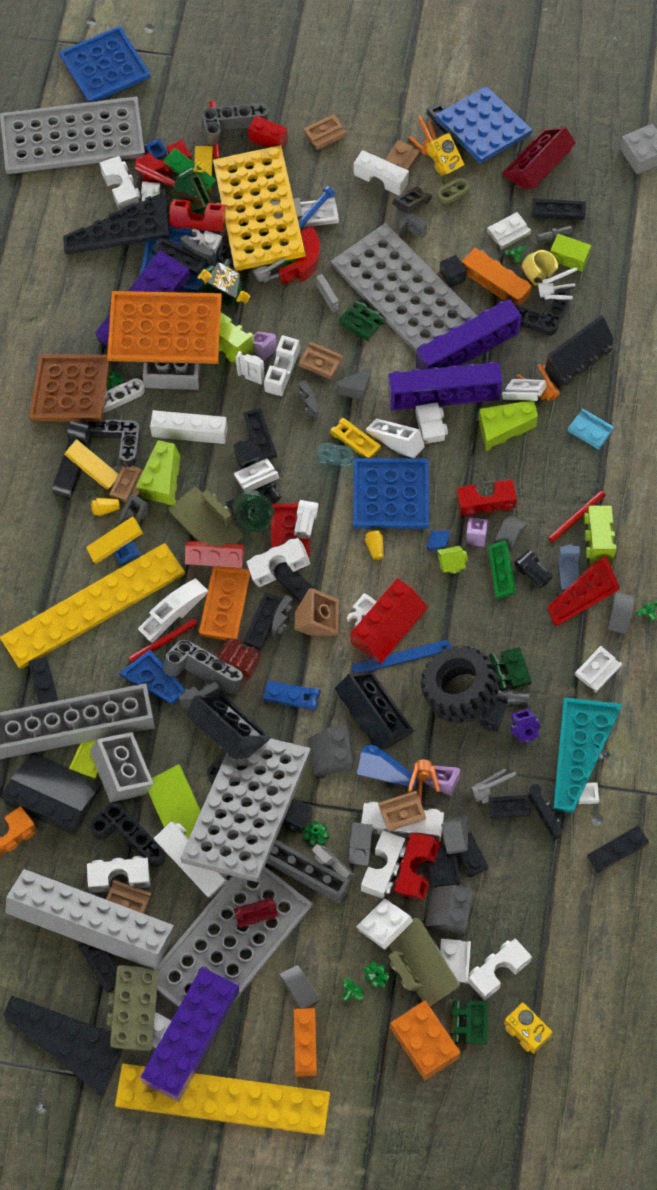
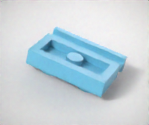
[568,408,614,450]

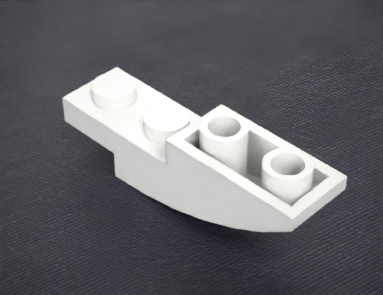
[138,579,209,643]

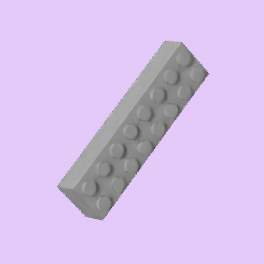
[0,684,155,759]
[5,869,174,970]

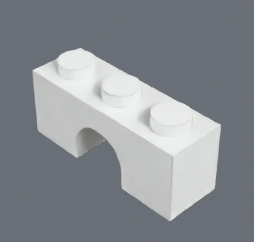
[354,150,409,195]
[100,156,141,210]
[264,335,300,396]
[246,538,311,587]
[361,831,406,899]
[87,856,151,893]
[468,938,532,1001]

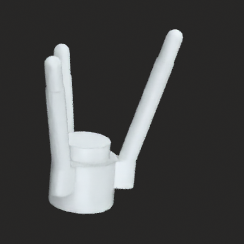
[538,268,578,300]

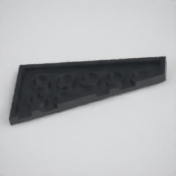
[63,189,170,255]
[3,995,123,1098]

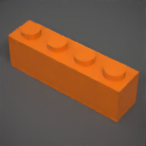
[462,248,532,306]

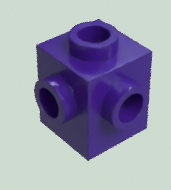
[510,709,540,742]

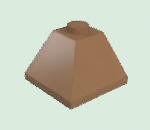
[295,588,339,636]

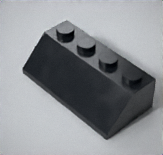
[545,315,614,388]
[334,671,414,750]
[187,694,271,760]

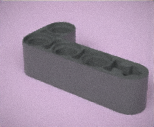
[201,103,269,145]
[163,640,243,694]

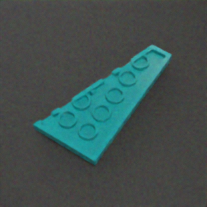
[553,697,623,813]

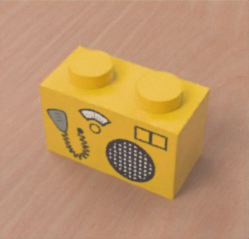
[426,133,464,176]
[504,1002,553,1054]

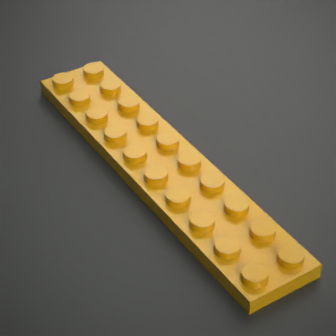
[0,543,185,670]
[115,1063,330,1136]

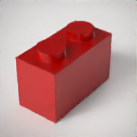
[248,116,288,149]

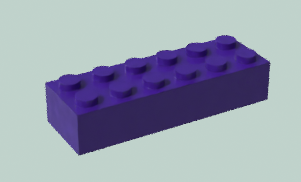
[95,250,191,348]
[416,299,521,370]
[388,362,502,411]
[140,967,240,1102]

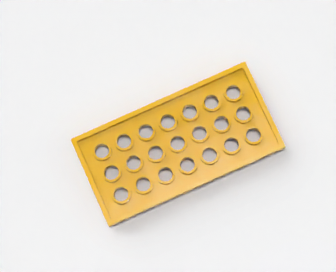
[213,145,306,271]

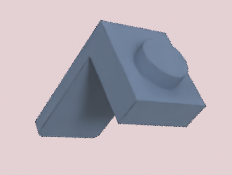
[558,545,580,591]

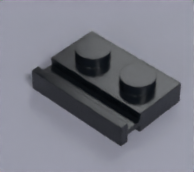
[427,845,461,889]

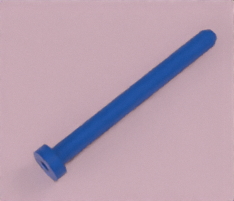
[282,186,335,246]

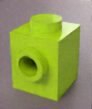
[437,546,468,573]

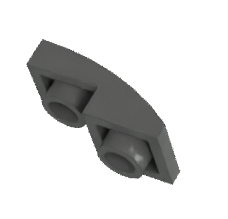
[180,235,215,265]
[298,380,318,422]
[607,592,634,634]
[272,595,293,639]
[179,682,221,708]
[280,965,320,1009]

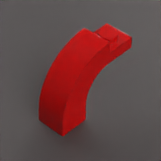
[279,226,320,285]

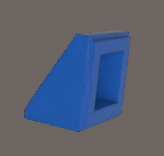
[144,138,167,159]
[427,531,450,551]
[114,541,141,565]

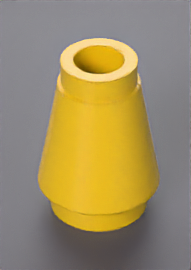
[91,498,120,517]
[364,531,384,560]

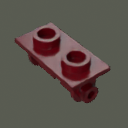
[233,897,278,928]

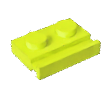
[69,740,99,780]

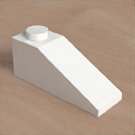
[365,418,425,458]

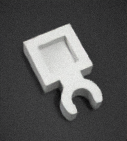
[189,229,222,253]
[347,593,377,627]

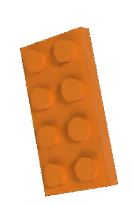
[199,566,251,642]

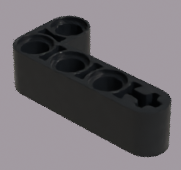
[52,421,92,498]
[90,803,165,867]

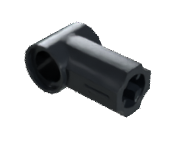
[514,550,553,588]

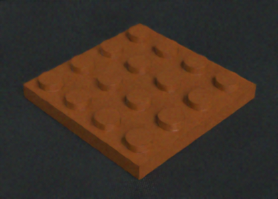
[29,355,111,422]

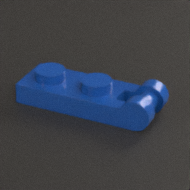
[263,680,321,710]

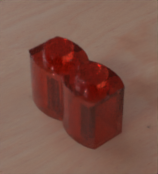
[216,638,261,679]

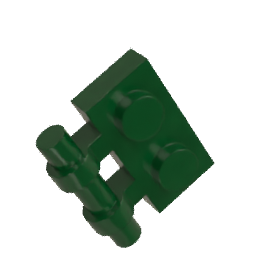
[339,300,386,341]
[488,647,532,691]
[450,1001,488,1045]

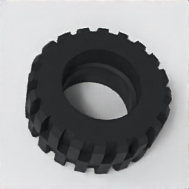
[420,645,499,723]

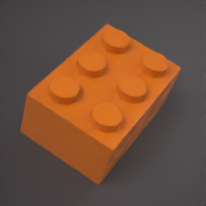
[390,1001,461,1081]

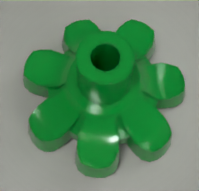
[504,245,527,263]
[107,369,124,391]
[636,600,657,621]
[303,821,330,847]
[363,962,390,987]
[341,977,364,1002]

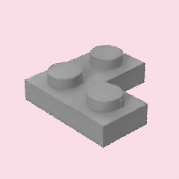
[312,844,355,880]

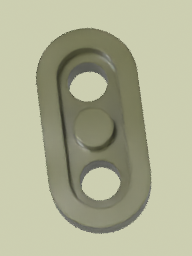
[437,178,470,205]

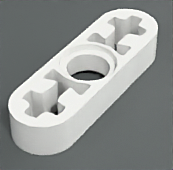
[103,378,145,413]

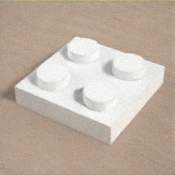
[356,898,413,949]

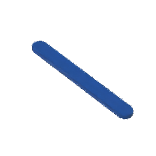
[352,640,451,673]

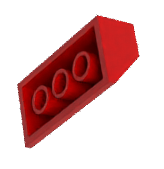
[350,578,428,664]

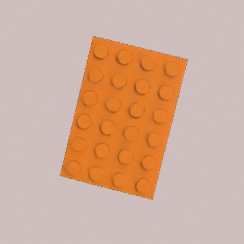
[107,291,222,364]

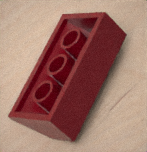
[502,127,576,189]

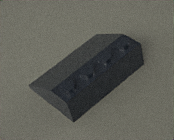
[1,753,102,836]

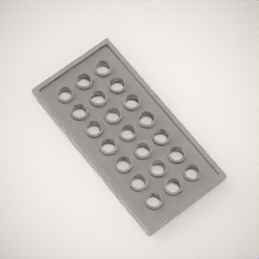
[0,97,145,174]
[331,223,477,352]
[180,738,311,882]
[156,856,313,1008]

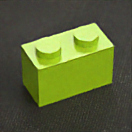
[550,234,591,272]

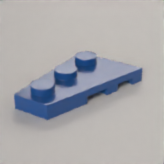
[119,650,185,705]

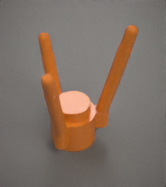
[408,116,437,157]
[517,364,560,401]
[408,760,440,802]

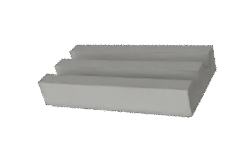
[316,274,339,313]

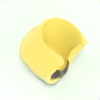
[521,250,558,286]

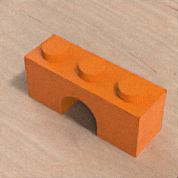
[0,806,37,858]
[294,1008,317,1077]

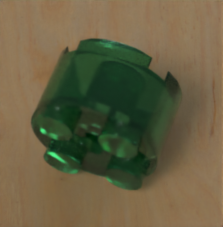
[232,490,274,532]

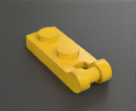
[329,418,381,458]

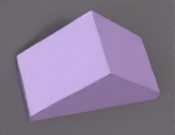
[253,331,277,361]
[466,517,488,547]
[423,766,461,796]

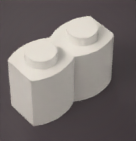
[415,403,448,444]

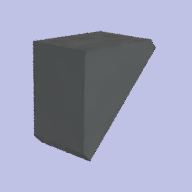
[337,367,371,401]
[494,515,527,553]
[441,816,468,854]

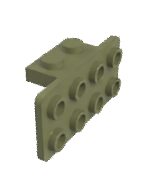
[169,487,243,546]
[388,918,460,1007]
[106,965,158,1051]

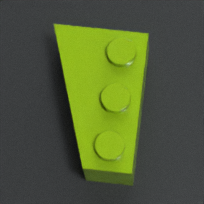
[219,313,255,364]
[478,401,538,451]
[136,440,180,506]
[584,506,616,565]

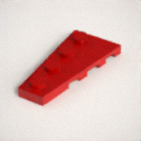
[547,555,620,626]

